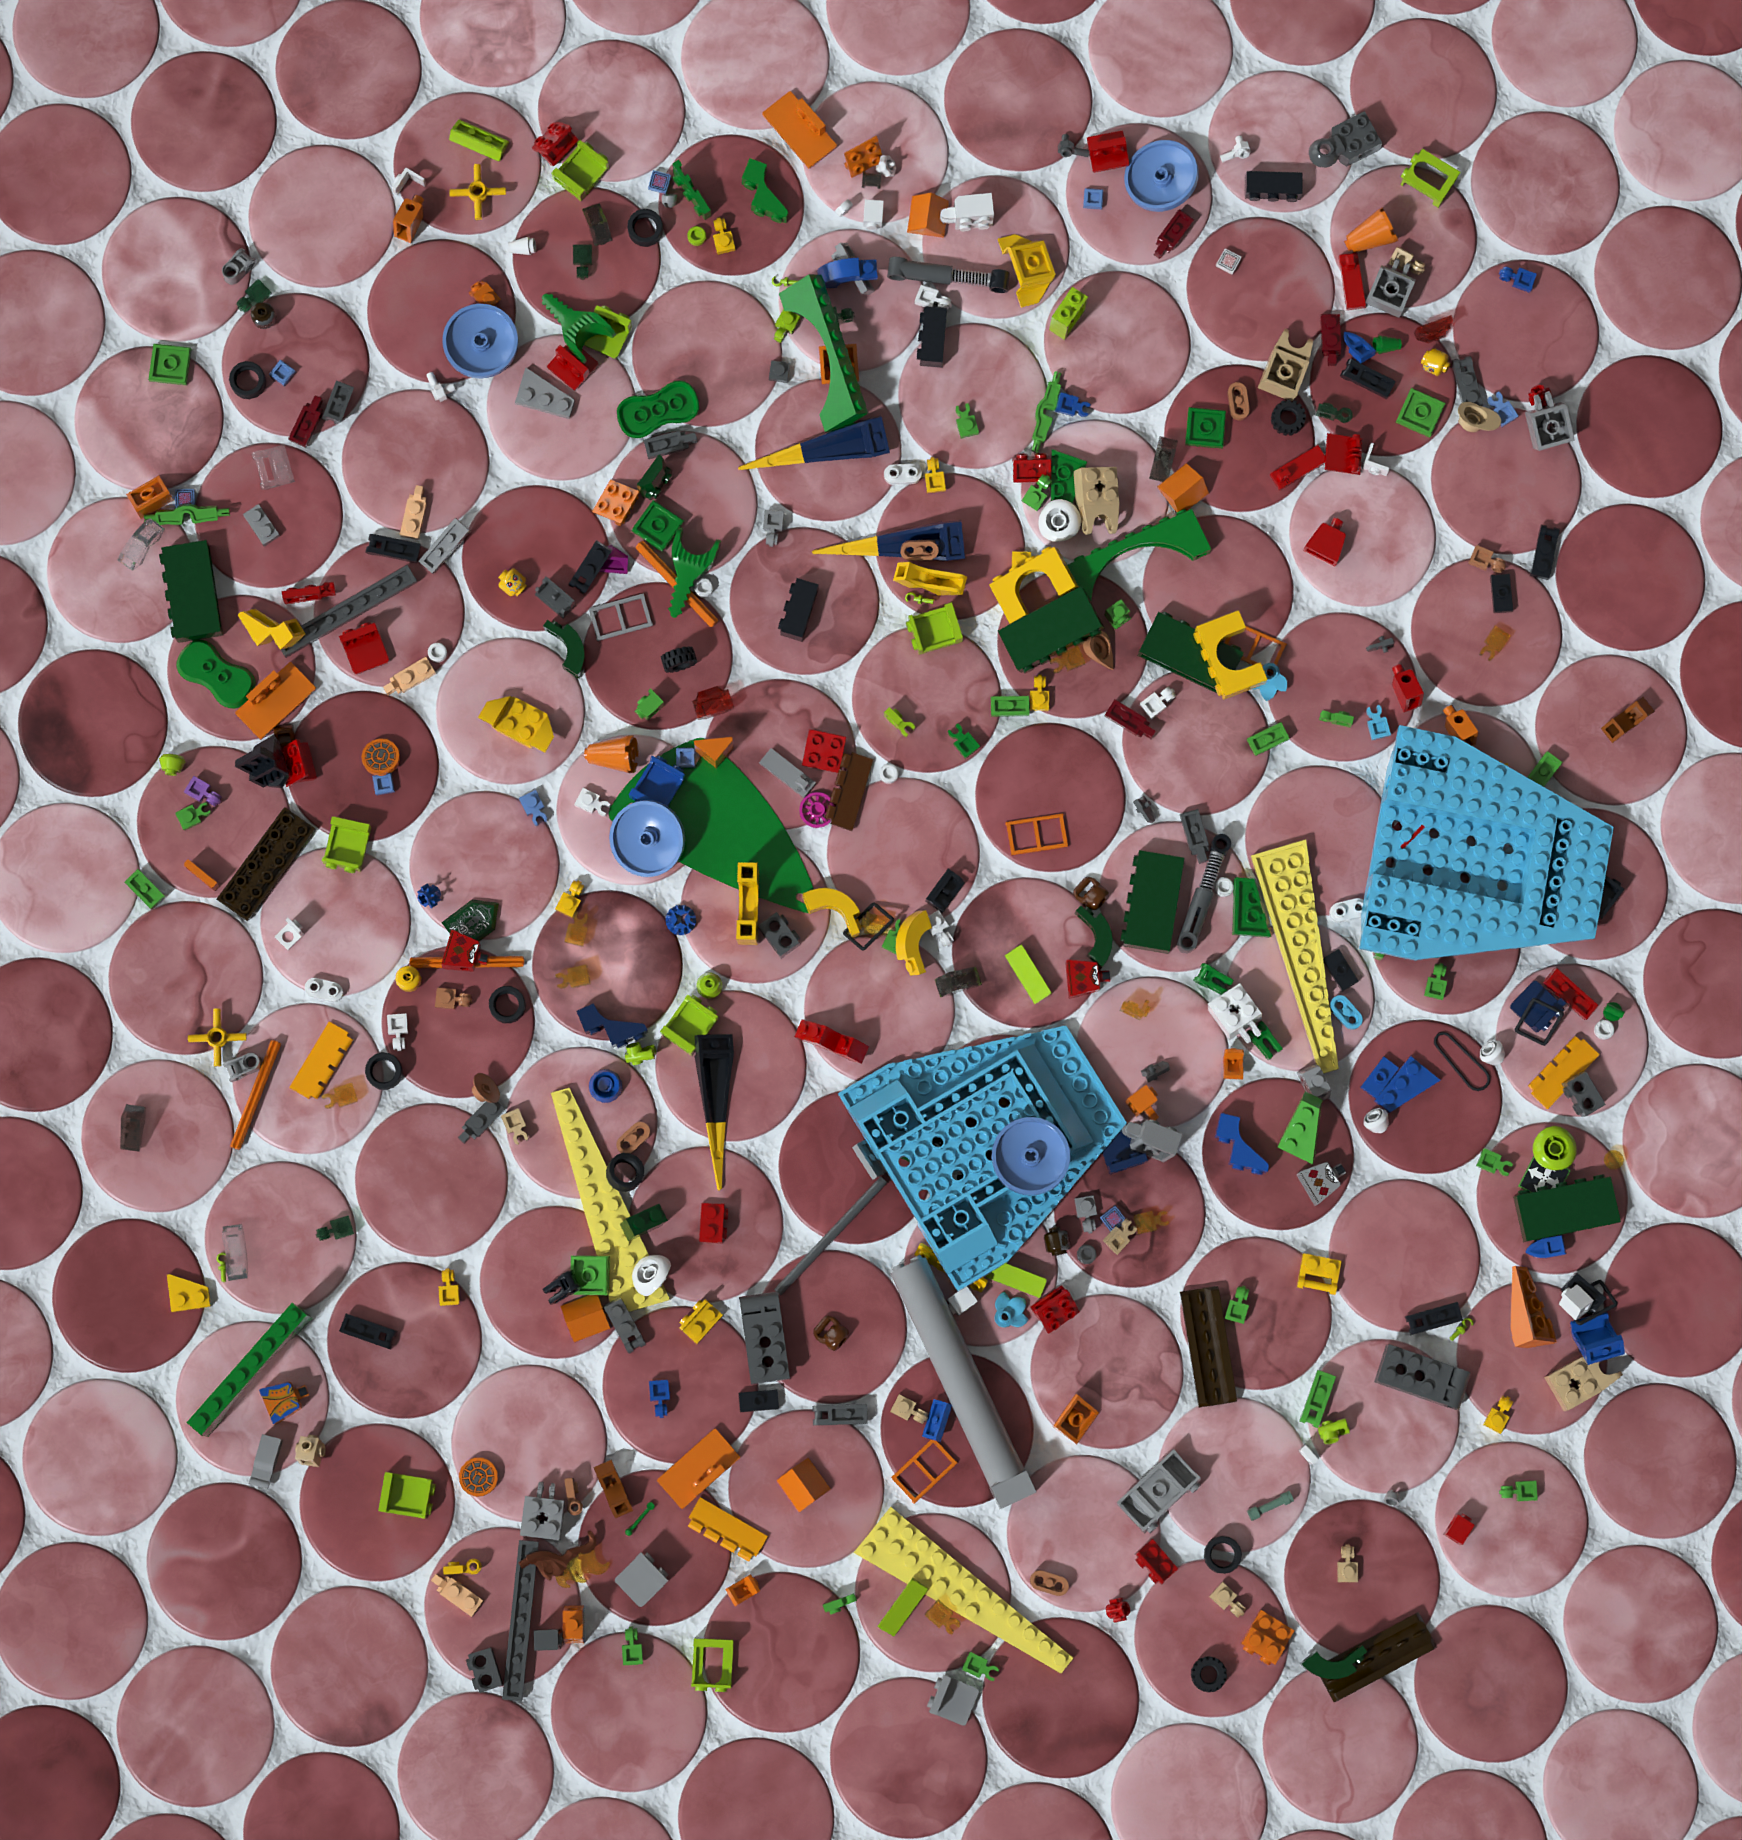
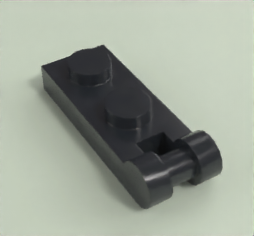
[1340,359,1396,399]
[1530,524,1560,580]
[365,534,421,563]
[568,540,612,595]
[1405,1302,1463,1335]
[339,1313,398,1350]

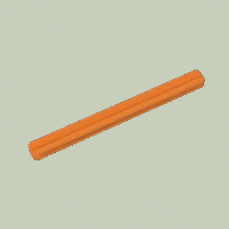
[636,541,718,627]
[409,956,524,968]
[230,1040,281,1150]

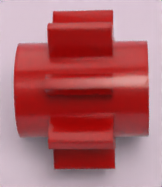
[1528,385,1552,407]
[1106,1597,1130,1623]

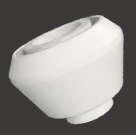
[1480,1040,1505,1065]
[1363,1108,1389,1133]

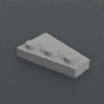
[515,368,575,419]

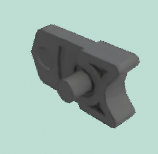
[1366,636,1395,653]
[1133,796,1156,823]
[1141,1061,1170,1082]

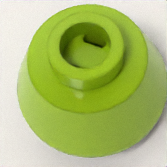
[159,754,186,776]
[696,973,723,999]

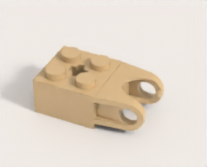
[1258,328,1313,402]
[1074,467,1119,535]
[1544,1357,1623,1411]

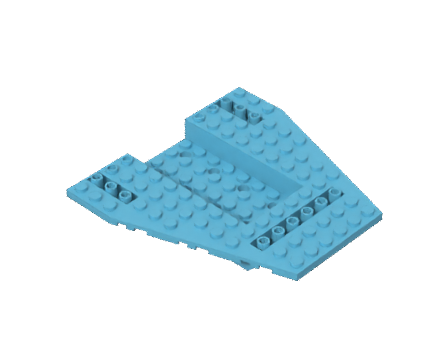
[1359,725,1614,961]
[838,1025,1127,1292]

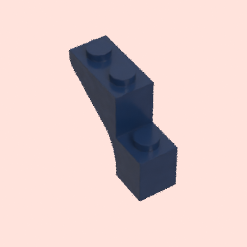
[576,1003,648,1049]

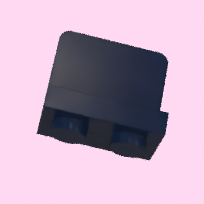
[1510,981,1566,1033]

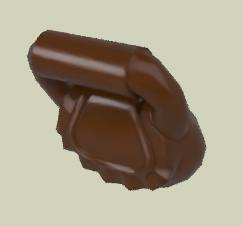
[1073,877,1109,911]
[813,1315,849,1351]

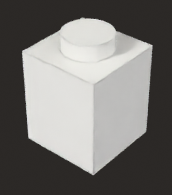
[863,199,884,230]
[1559,1285,1594,1320]
[947,1287,978,1316]

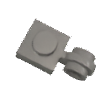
[763,510,783,547]
[1074,1195,1097,1234]

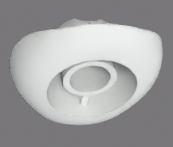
[1038,499,1081,542]
[632,1255,671,1296]

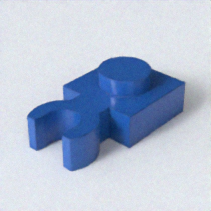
[1055,392,1091,417]

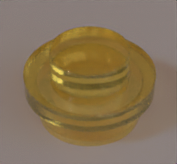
[1604,1150,1624,1170]

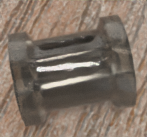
[862,171,882,189]

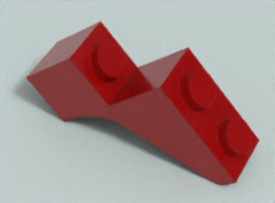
[794,1019,869,1064]

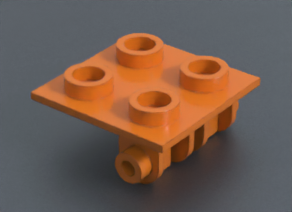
[844,136,882,178]
[592,480,640,526]

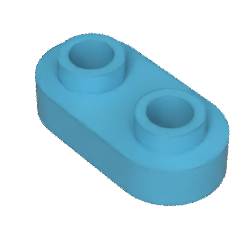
[1330,995,1363,1030]

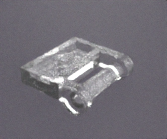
[252,445,295,490]

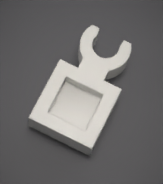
[574,788,611,817]

